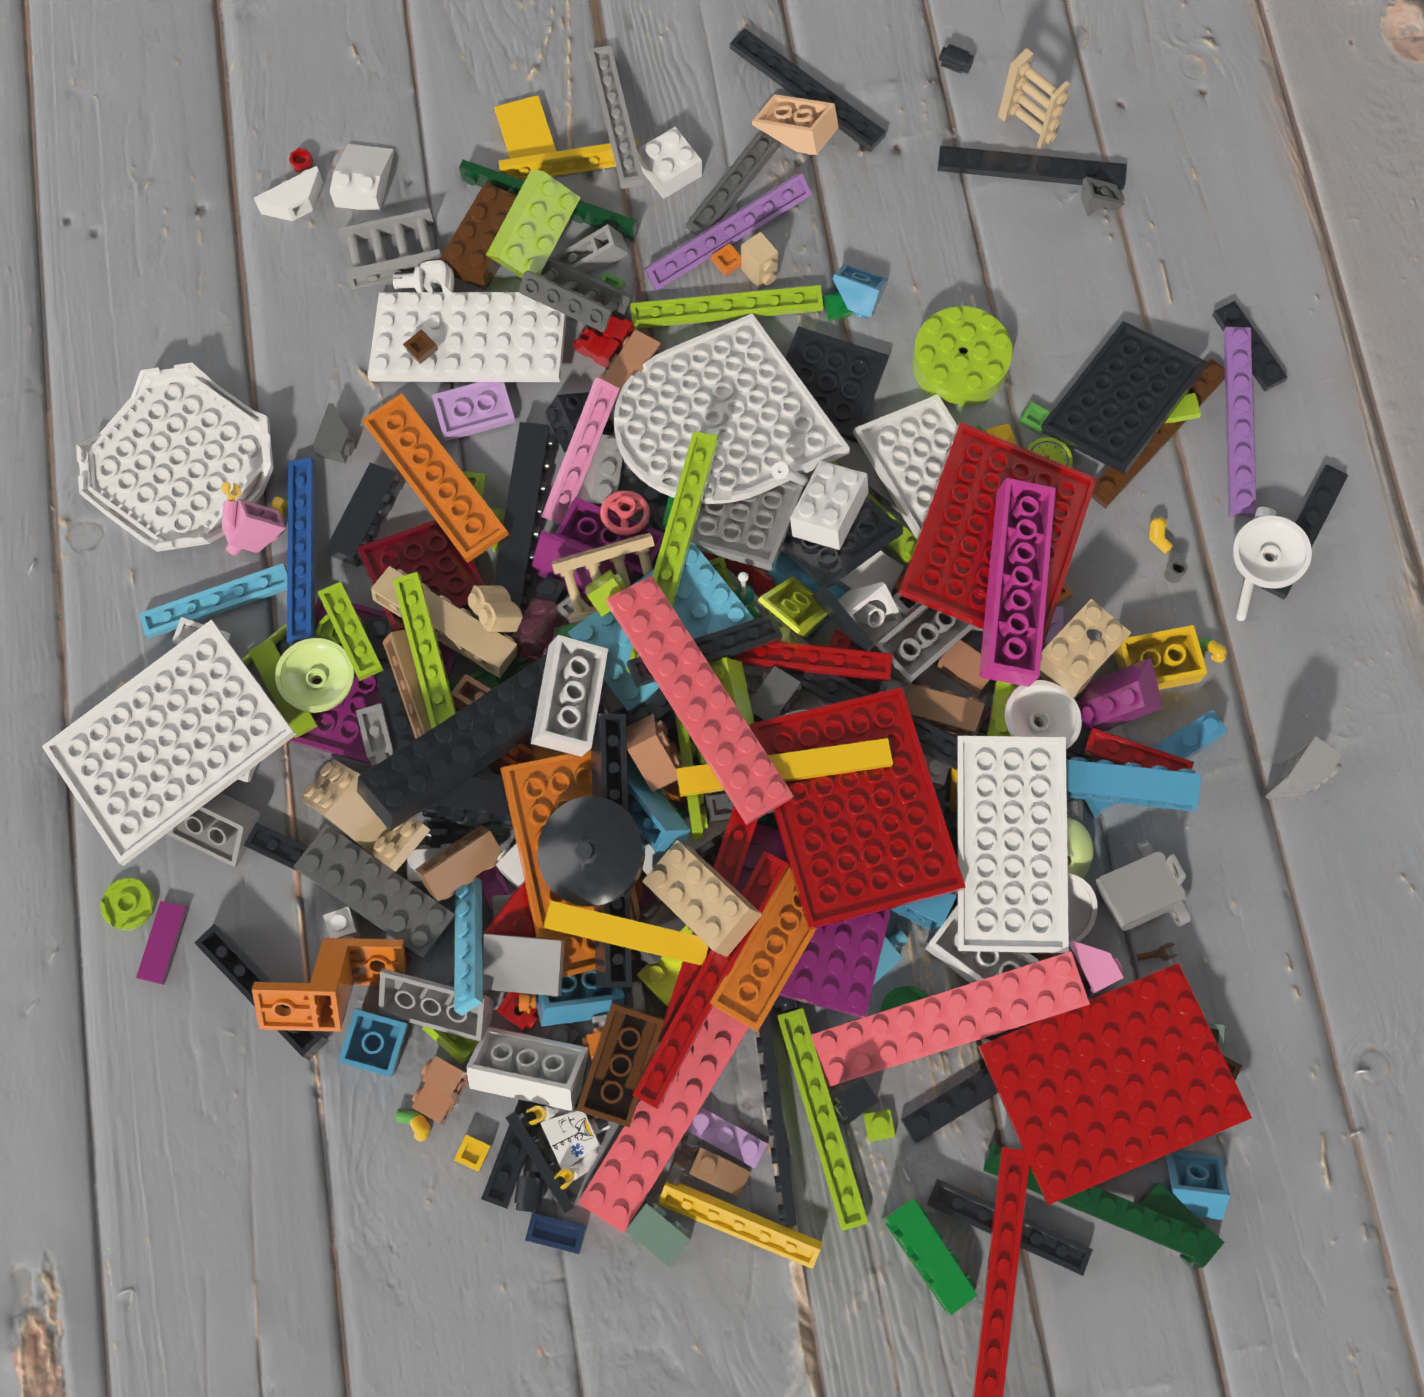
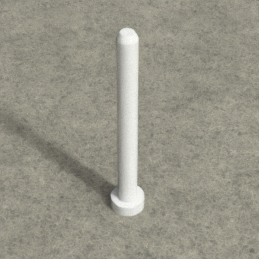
[772,461,811,487]

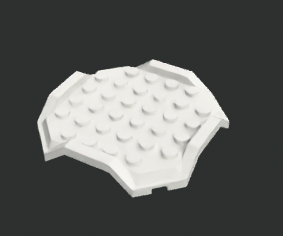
[76,363,274,552]

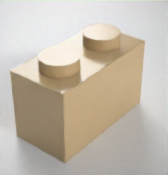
[741,232,778,289]

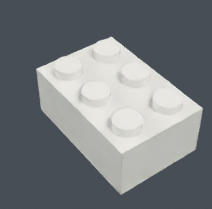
[790,461,868,550]

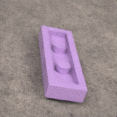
[687,1107,768,1169]

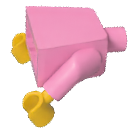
[221,482,288,556]

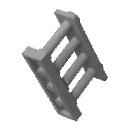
[337,208,441,290]

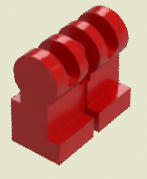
[573,316,634,370]

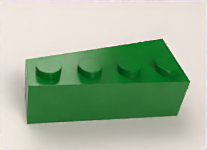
[882,1198,978,1316]

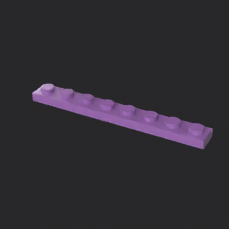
[644,173,812,290]
[1224,327,1256,517]

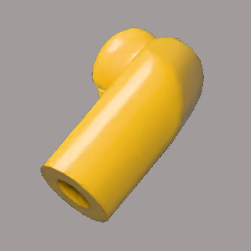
[1149,517,1174,554]

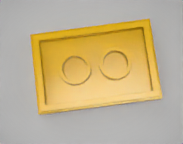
[494,95,556,159]

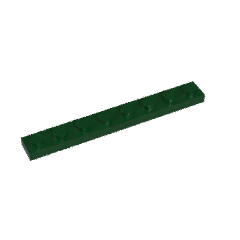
[459,160,638,240]
[983,1144,1208,1260]

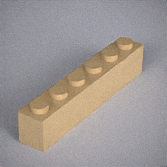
[371,566,517,678]

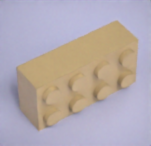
[642,840,762,956]

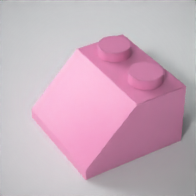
[1060,941,1124,998]

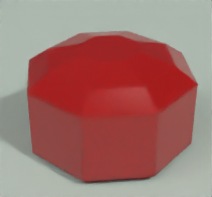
[289,148,313,173]

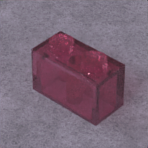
[512,598,563,659]

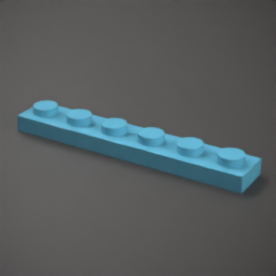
[139,563,287,639]
[454,878,483,1016]

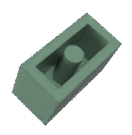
[625,1203,690,1267]

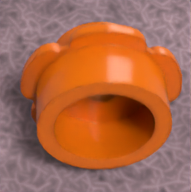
[519,993,536,1014]

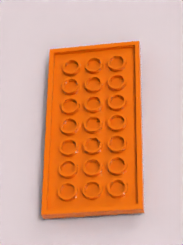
[501,750,641,978]

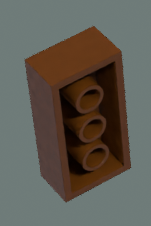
[440,182,517,290]
[577,1000,665,1128]

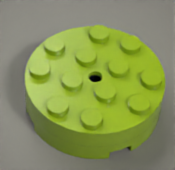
[912,306,1012,407]

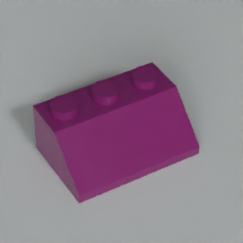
[1078,658,1164,731]

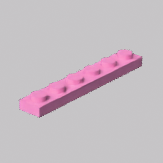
[541,378,620,525]

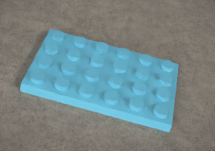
[568,542,754,714]

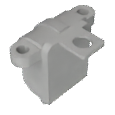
[1095,839,1190,931]

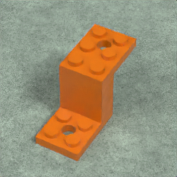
[252,938,408,1032]

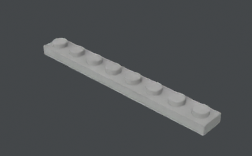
[589,45,645,189]

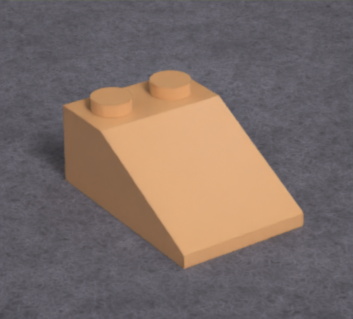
[752,94,839,155]

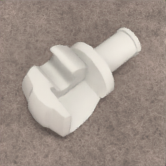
[393,260,454,294]

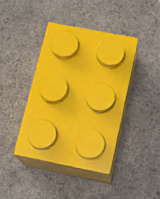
[1114,625,1208,690]

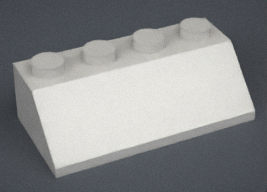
[466,1027,588,1111]

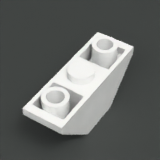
[254,166,323,221]

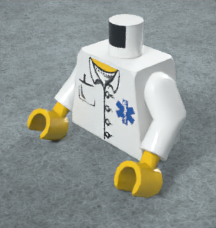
[526,1105,610,1189]

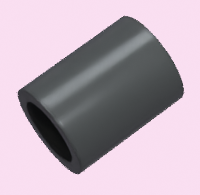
[1165,559,1188,583]

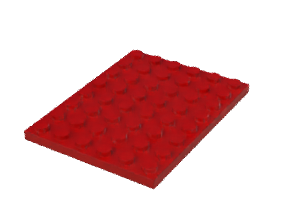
[898,422,1097,649]
[750,687,966,930]
[978,963,1252,1205]

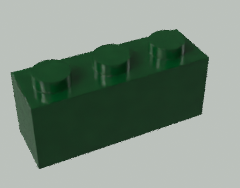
[1137,1183,1225,1268]

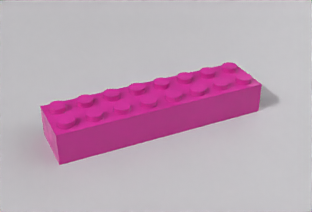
[979,478,1056,687]

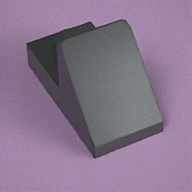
[1081,177,1124,216]

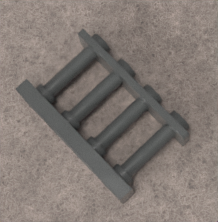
[519,257,633,332]

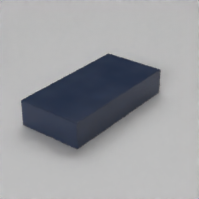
[525,1213,586,1254]

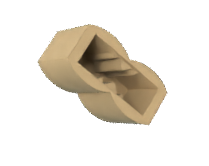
[468,585,522,632]

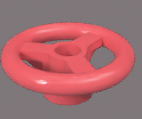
[600,491,651,536]

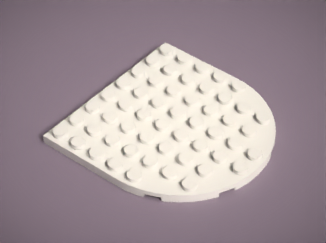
[614,314,850,504]

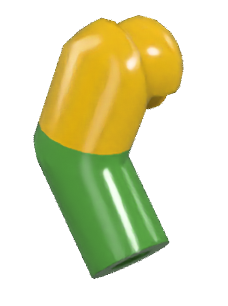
[1198,638,1227,662]
[395,1108,430,1141]

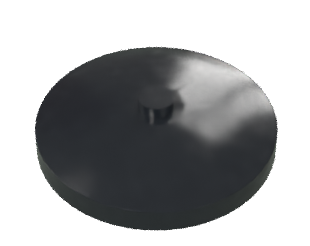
[537,796,645,907]

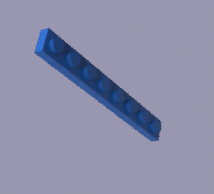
[287,457,315,645]

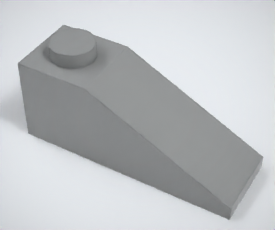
[552,224,629,273]

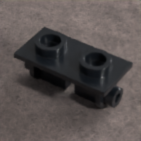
[424,822,476,848]

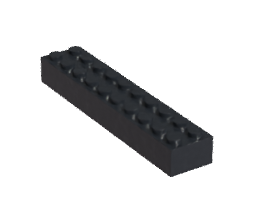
[357,654,547,831]

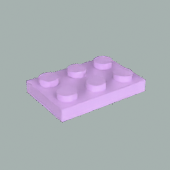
[432,382,516,442]

